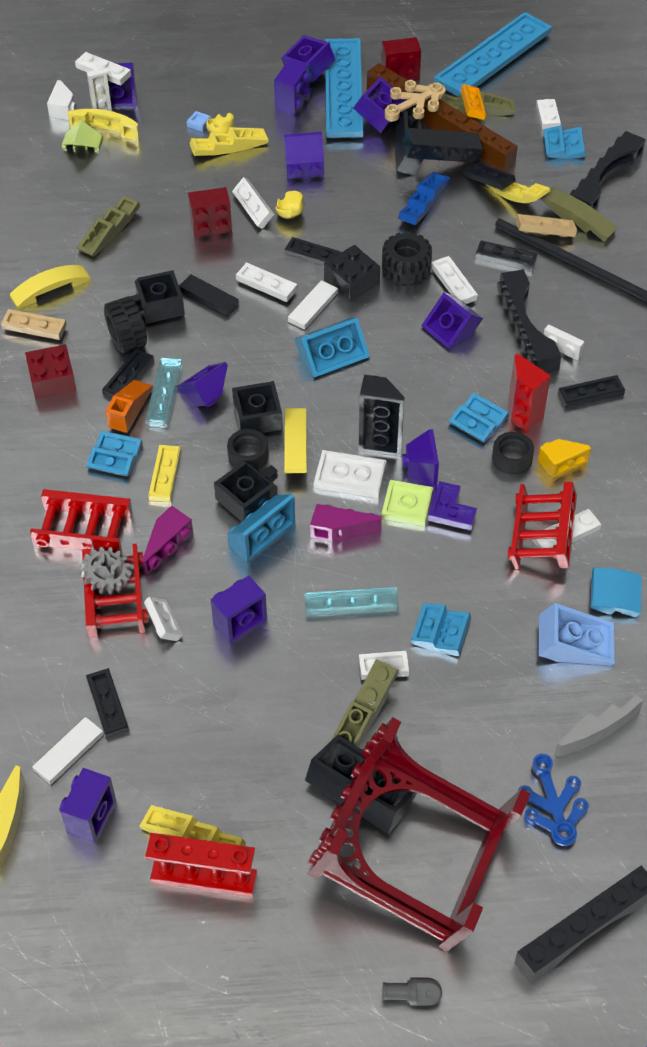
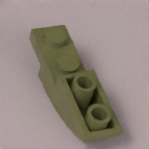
[331,659,399,747]

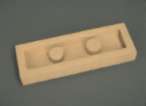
[516,214,577,237]
[1,309,67,340]

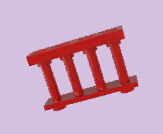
[508,482,577,570]
[30,489,132,555]
[82,543,148,639]
[145,833,257,898]

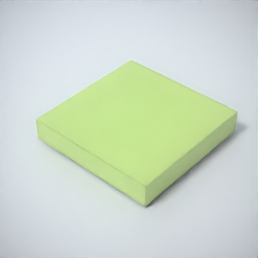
[381,480,433,527]

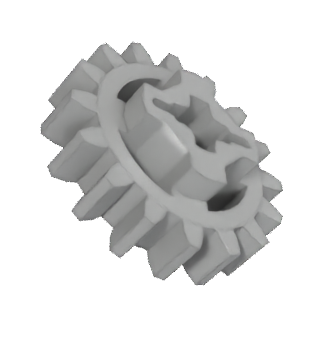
[80,547,132,594]

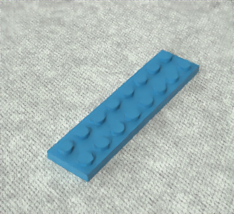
[434,12,552,97]
[325,38,363,138]

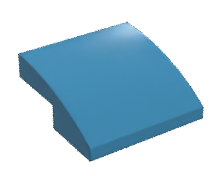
[543,125,586,159]
[448,392,509,443]
[86,431,143,477]
[590,568,642,618]
[411,603,471,656]

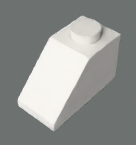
[47,80,77,120]

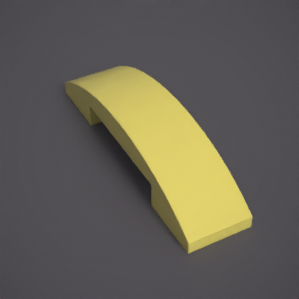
[67,109,140,141]
[485,182,550,203]
[10,265,91,309]

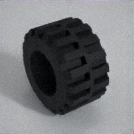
[382,232,432,284]
[104,296,147,353]

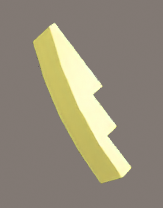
[190,127,269,156]
[284,408,307,473]
[0,765,24,872]
[140,805,246,846]

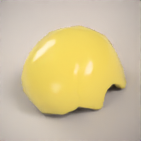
[206,113,234,133]
[275,191,305,219]

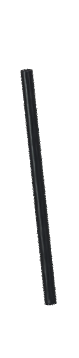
[495,218,647,302]

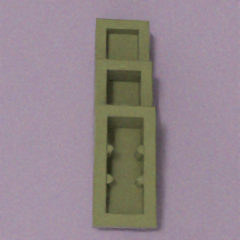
[440,91,515,116]
[540,187,618,242]
[77,195,140,257]

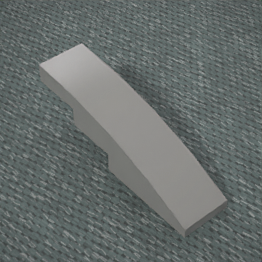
[555,694,643,758]

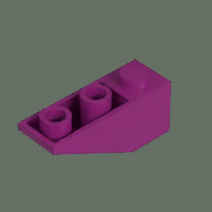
[310,504,382,542]
[142,506,193,575]

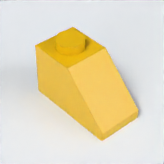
[538,439,591,478]

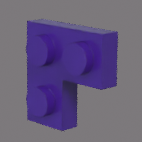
[428,481,477,530]

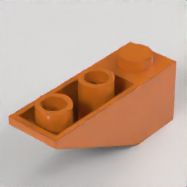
[105,380,153,433]

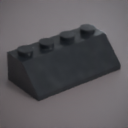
[359,375,405,457]
[305,735,417,834]

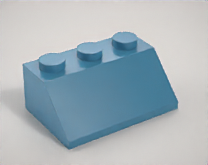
[294,317,370,378]
[227,494,295,562]

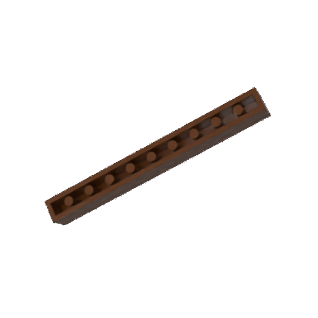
[366,63,518,172]

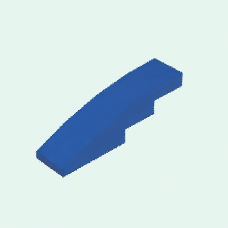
[398,172,450,225]

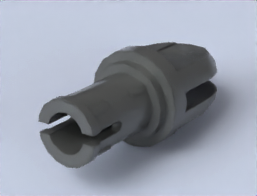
[382,977,442,1006]

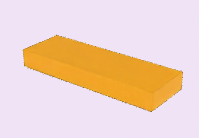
[460,84,486,120]

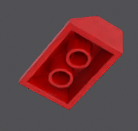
[509,353,551,432]

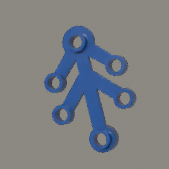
[518,754,589,846]

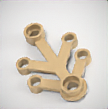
[385,80,446,121]

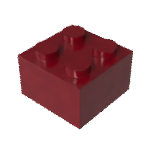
[381,37,421,81]
[188,187,232,237]
[25,344,77,399]

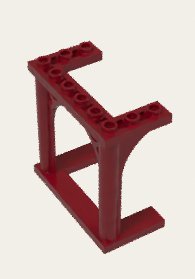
[307,717,531,952]

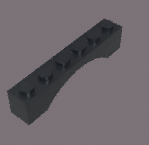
[570,131,646,210]
[497,269,562,373]
[515,865,647,985]

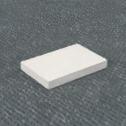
[314,450,386,499]

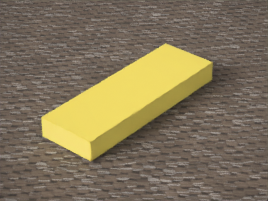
[148,445,181,502]

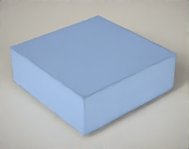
[187,111,212,132]

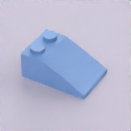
[539,603,615,666]

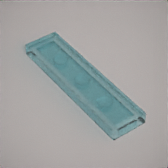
[145,358,182,428]
[305,587,399,617]

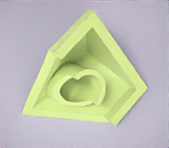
[62,120,102,151]

